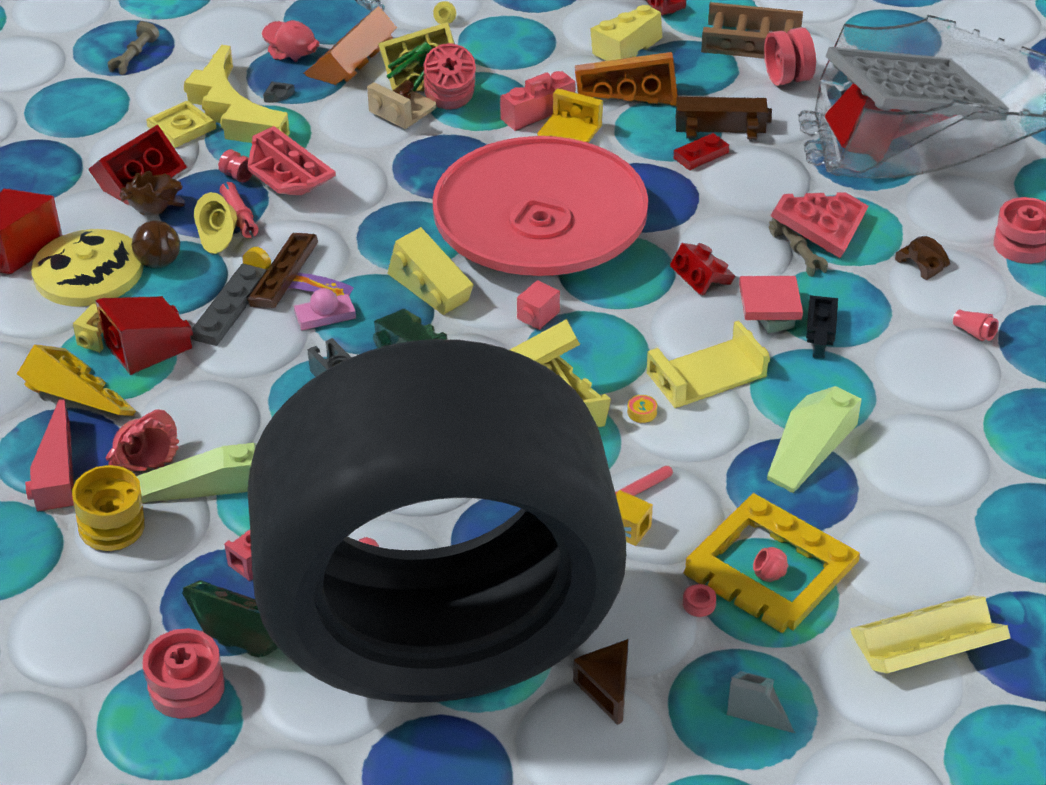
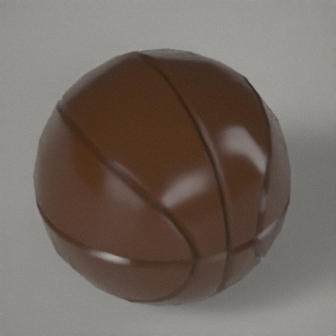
[131,220,180,269]

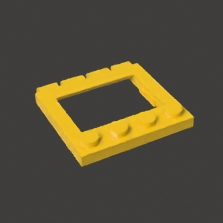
[683,493,860,633]

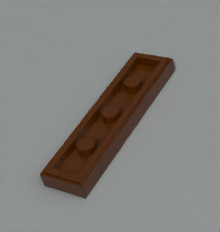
[248,233,318,308]

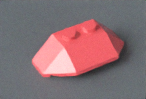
[248,126,336,196]

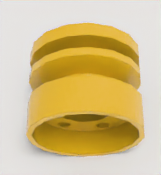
[72,465,145,551]

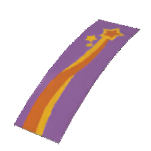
[289,273,354,296]

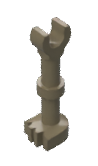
[108,21,160,75]
[768,217,828,277]

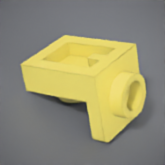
[73,303,104,353]

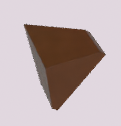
[573,639,629,725]

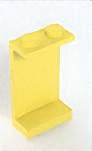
[647,320,770,409]

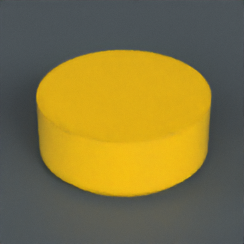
[243,247,271,270]

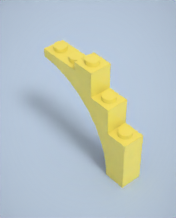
[184,45,290,143]

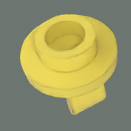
[433,1,456,24]

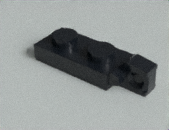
[806,295,838,358]

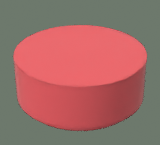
[683,584,716,617]

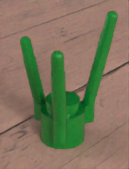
[387,42,433,92]

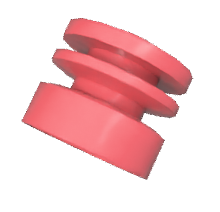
[424,43,476,110]

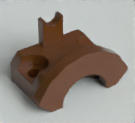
[895,236,950,280]

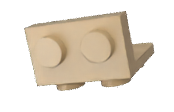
[367,82,437,129]

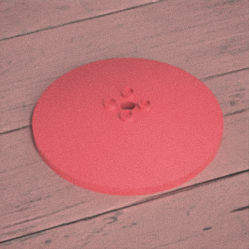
[433,136,648,276]

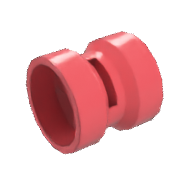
[218,149,253,183]

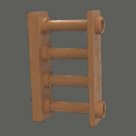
[701,2,803,59]

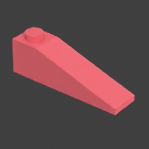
[25,399,74,512]

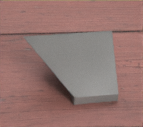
[727,671,795,733]

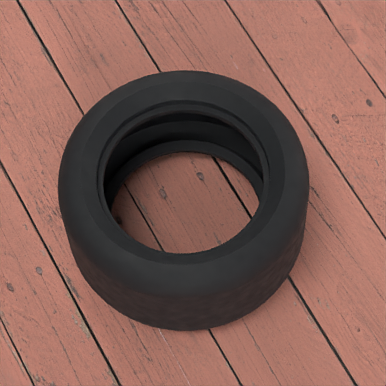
[248,339,627,703]

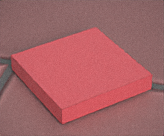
[739,276,803,320]

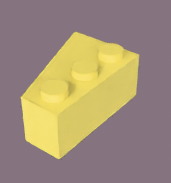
[590,5,662,61]
[387,227,474,315]

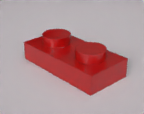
[673,133,729,171]

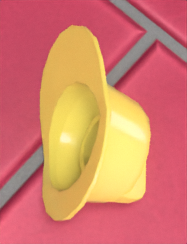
[194,192,237,254]

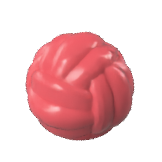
[753,547,788,582]

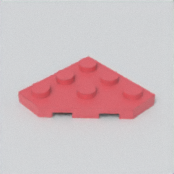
[770,192,869,258]

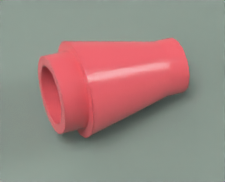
[953,309,999,341]

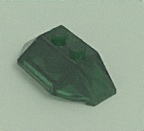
[182,580,279,657]

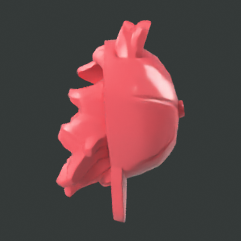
[262,20,320,62]
[106,409,179,471]

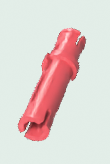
[219,182,259,238]

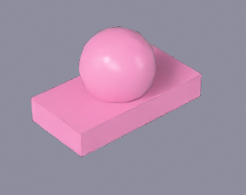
[294,288,356,331]

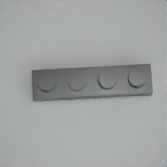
[191,264,267,346]

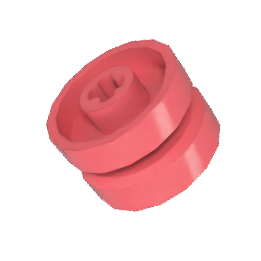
[764,27,816,86]
[993,197,1046,264]
[143,628,225,719]

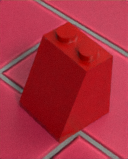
[824,83,906,165]
[0,188,63,274]
[95,296,193,375]

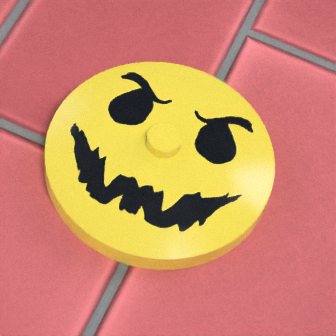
[31,229,144,307]

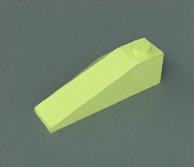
[767,386,862,493]
[136,443,257,503]

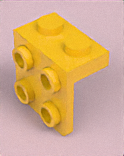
[537,88,603,143]

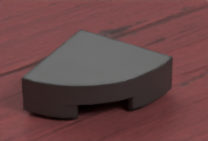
[263,82,295,103]

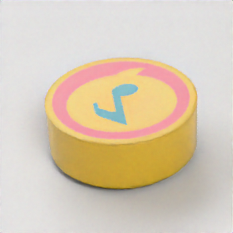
[627,395,657,423]

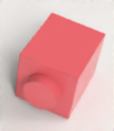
[517,280,560,330]

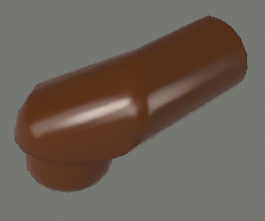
[393,80,414,100]

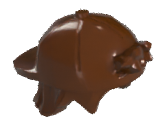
[119,171,185,215]

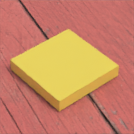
[146,100,217,148]

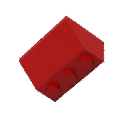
[88,124,187,205]

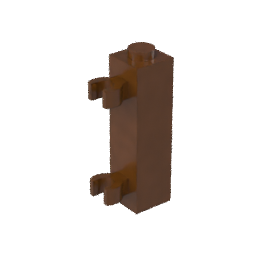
[675,97,772,139]

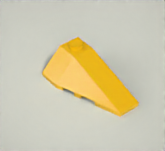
[17,344,136,416]

